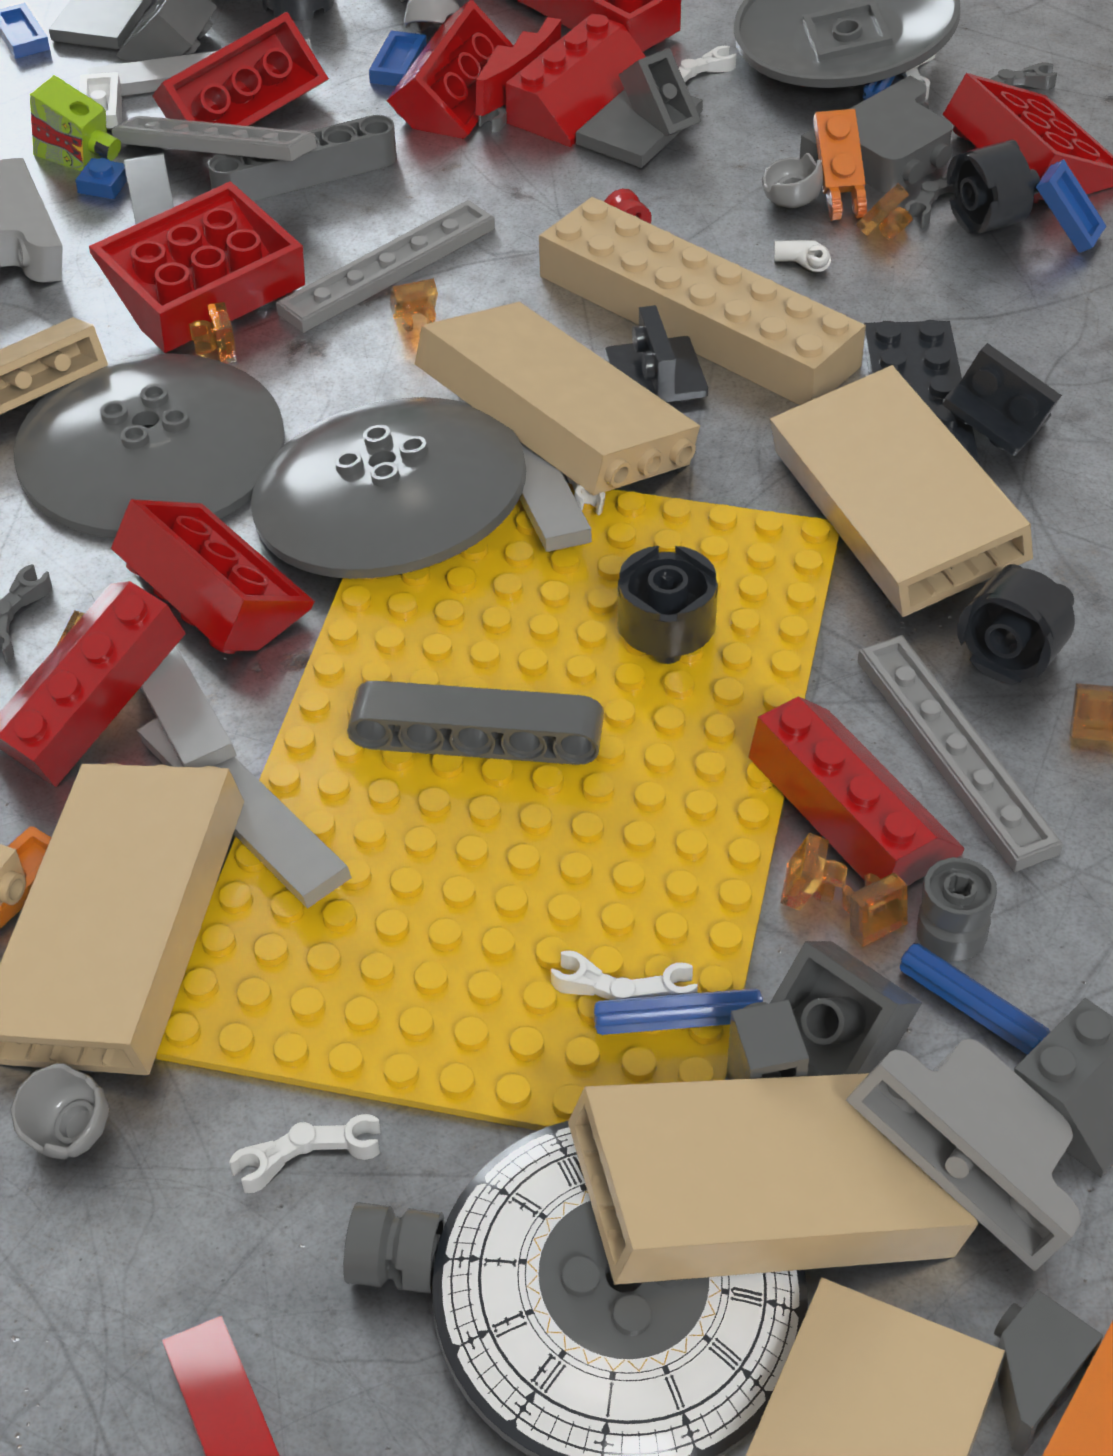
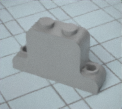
[0,158,63,282]
[846,1039,1081,1272]

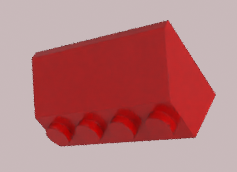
[386,0,514,139]
[152,12,329,153]
[505,13,646,147]
[111,499,315,654]
[0,581,186,787]
[748,696,965,900]

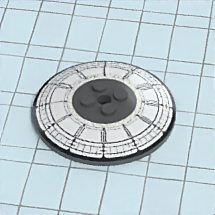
[432,1120,808,1456]

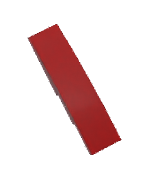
[476,17,562,116]
[162,1316,280,1456]

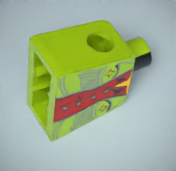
[29,75,121,171]

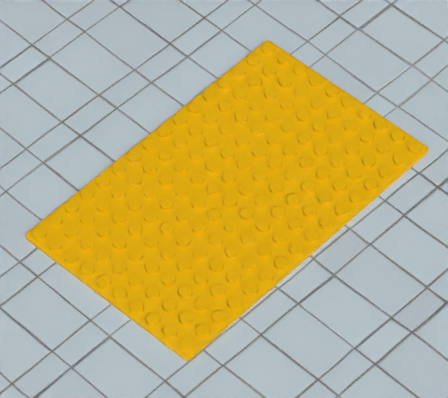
[155,483,840,1131]

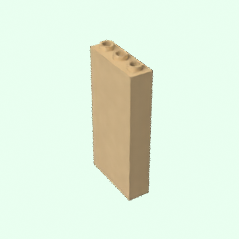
[415,302,700,496]
[770,365,1033,617]
[0,763,244,1075]
[568,1073,978,1285]
[746,1278,1005,1456]

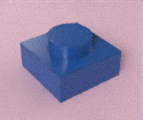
[75,158,127,199]

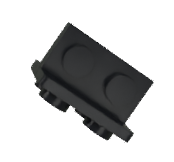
[605,305,708,402]
[942,343,1062,456]

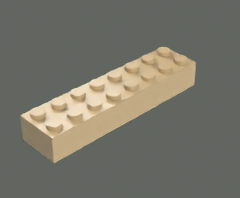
[539,197,866,405]

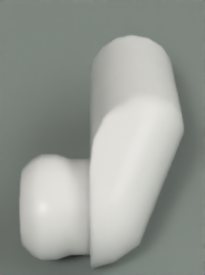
[774,240,831,273]

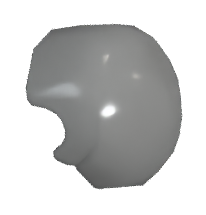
[404,0,460,31]
[762,153,823,209]
[10,1063,110,1160]

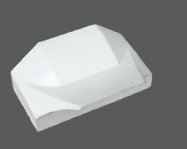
[79,72,122,130]

